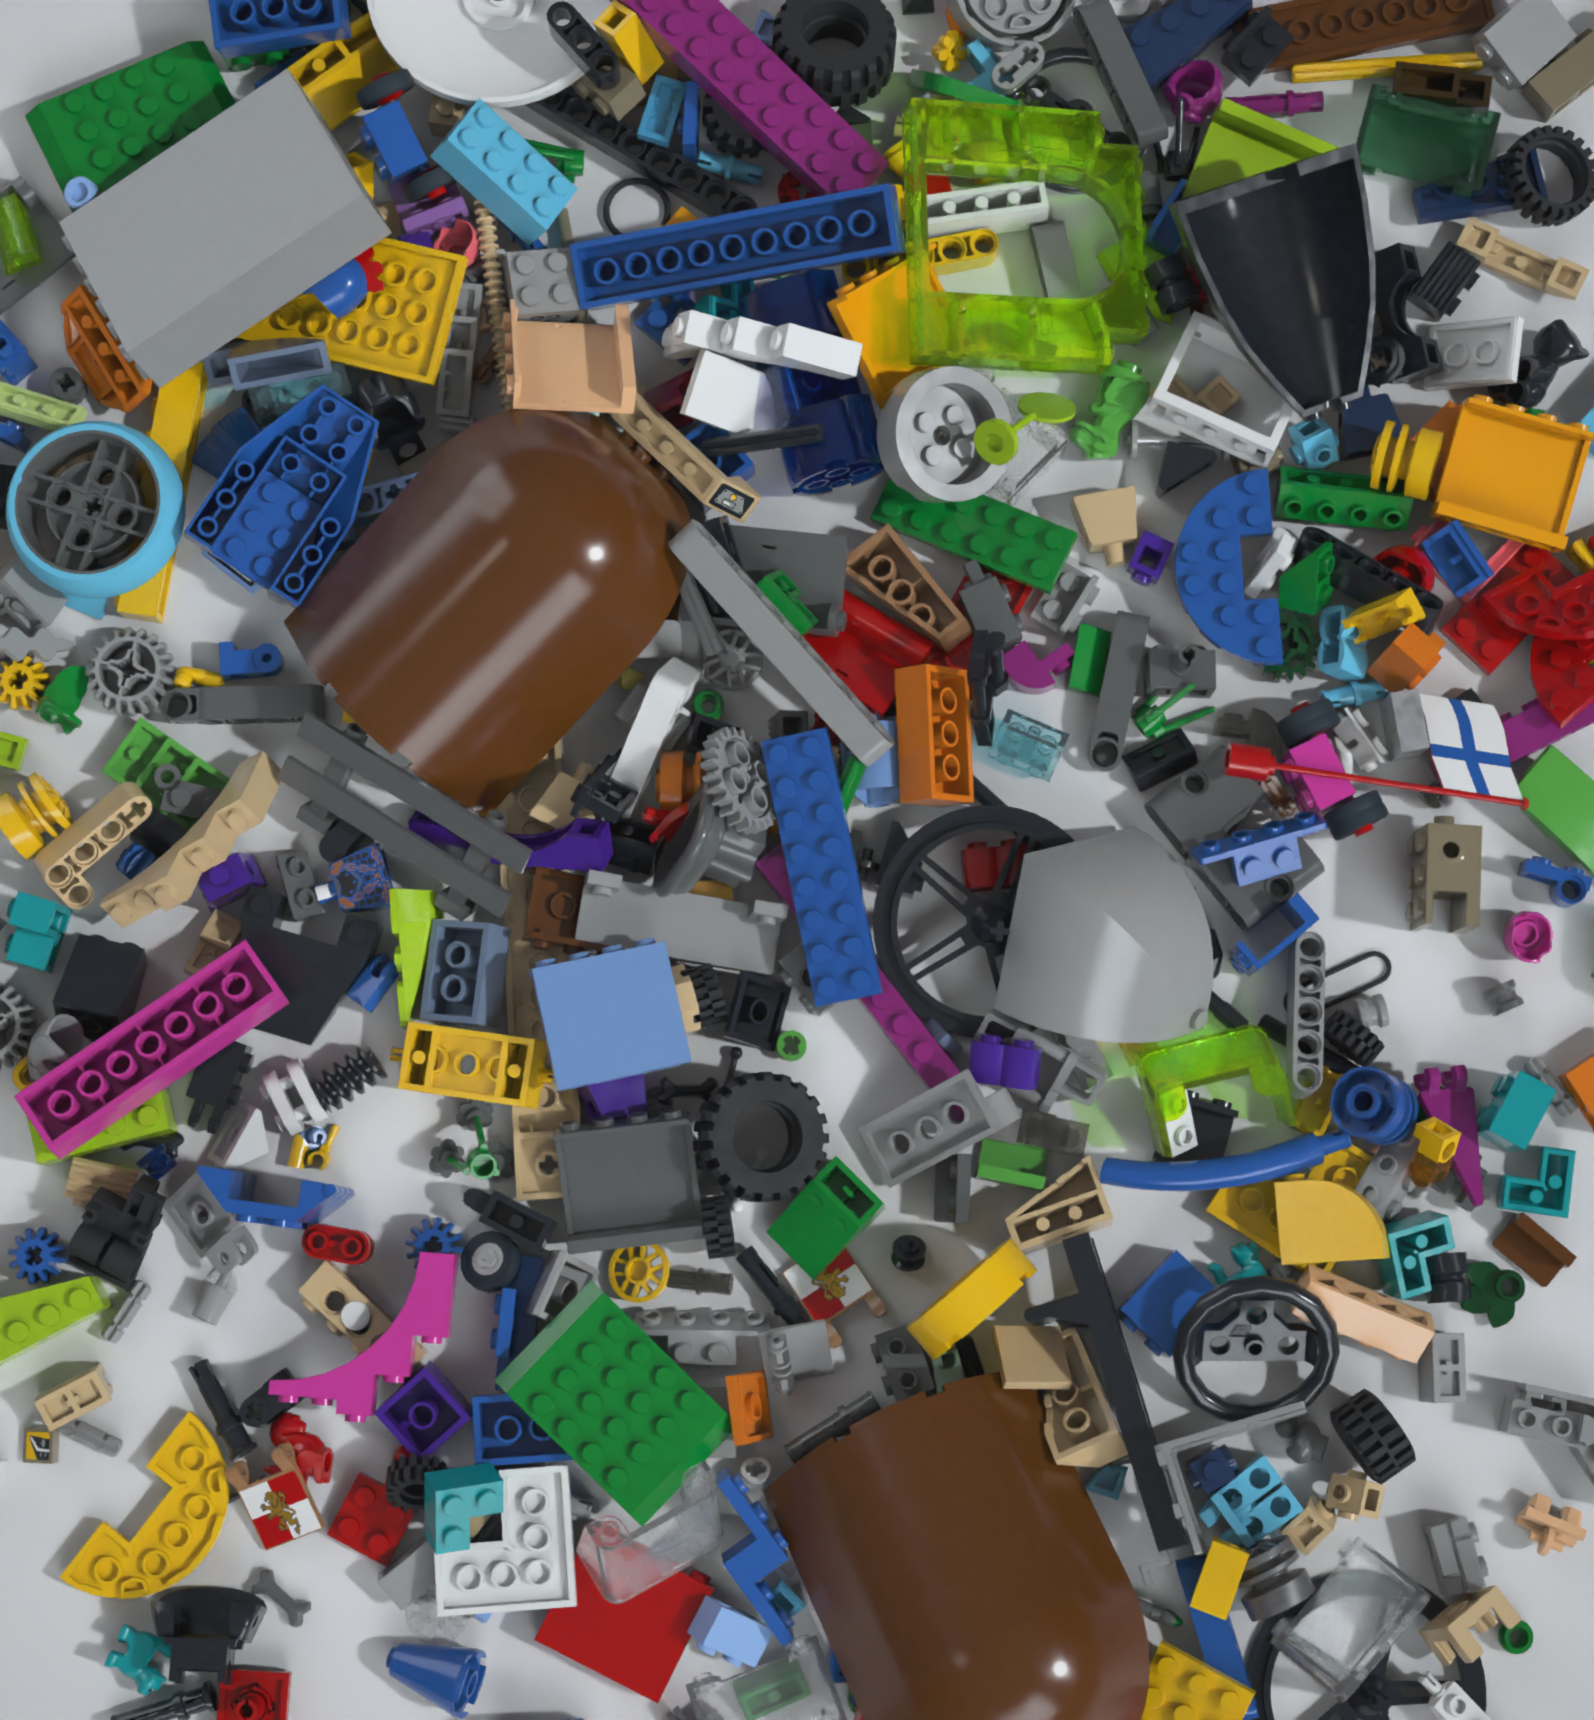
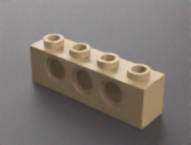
[298,1260,429,1383]

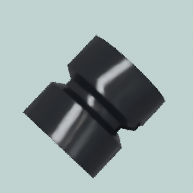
[1143,254,1200,316]
[1425,1252,1472,1304]

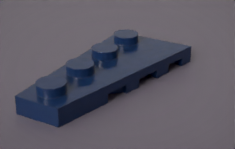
[1411,149,1548,225]

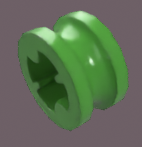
[777,1030,806,1061]

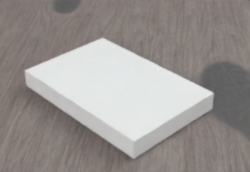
[1423,316,1524,391]

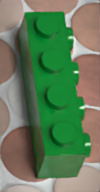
[1274,466,1414,532]

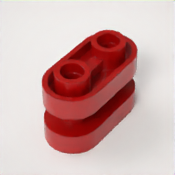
[302,1224,375,1265]

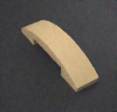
[1456,217,1590,300]

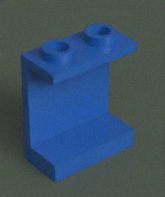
[1227,893,1320,977]

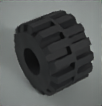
[702,93,768,159]

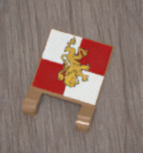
[781,1248,888,1348]
[225,1442,325,1551]

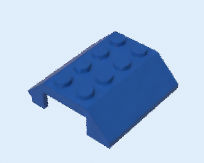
[197,1165,355,1230]

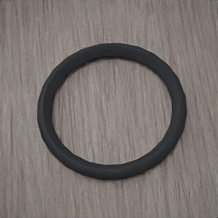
[603,178,671,235]

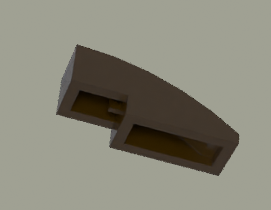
[1392,61,1493,117]

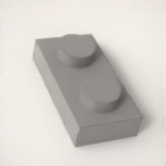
[1051,1032,1114,1091]

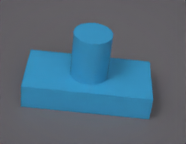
[637,74,685,148]

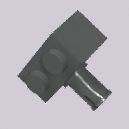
[1144,644,1216,698]

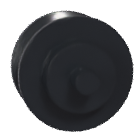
[891,1235,926,1272]

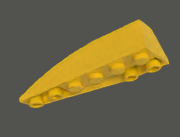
[283,12,400,132]

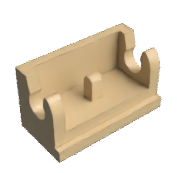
[34,1362,113,1432]

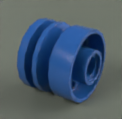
[1330,1066,1419,1146]

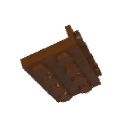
[522,867,625,955]

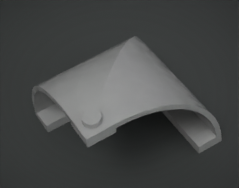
[994,827,1214,1043]

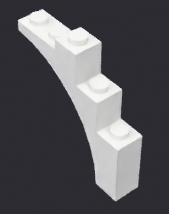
[662,310,863,380]

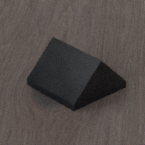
[723,970,792,1052]

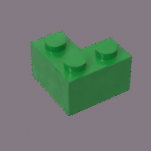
[757,569,819,636]

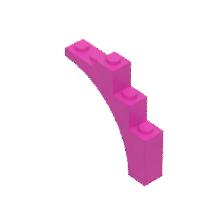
[268,1252,458,1422]

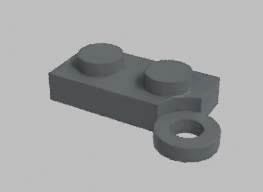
[154,764,222,819]

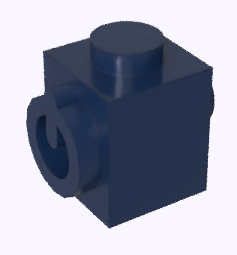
[1185,1444,1240,1495]

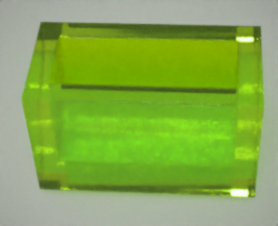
[0,193,43,276]

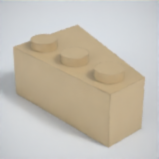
[1005,1154,1113,1255]

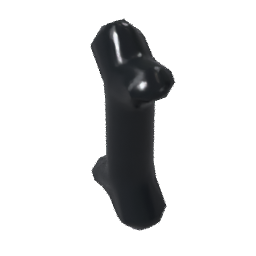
[657,1076,718,1105]
[120,1132,184,1161]

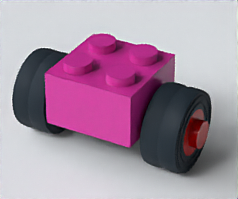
[1276,698,1389,841]

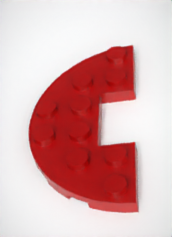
[1479,535,1594,640]
[1530,636,1594,729]

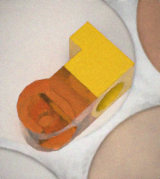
[1408,1117,1461,1188]

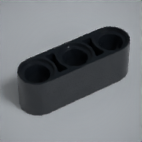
[547,1,621,90]

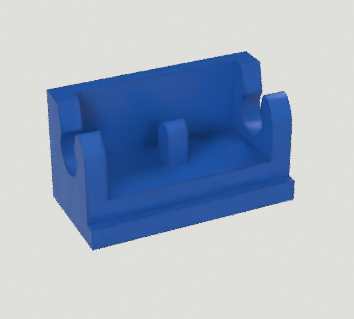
[1419,519,1494,600]

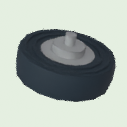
[460,1231,521,1293]

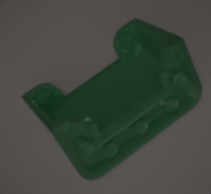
[1356,83,1501,198]

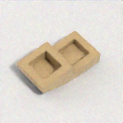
[183,909,241,976]

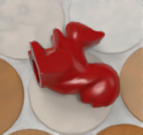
[263,1412,334,1485]

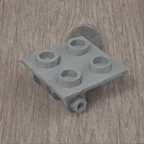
[757,1319,834,1396]

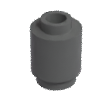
[1127,171,1163,222]

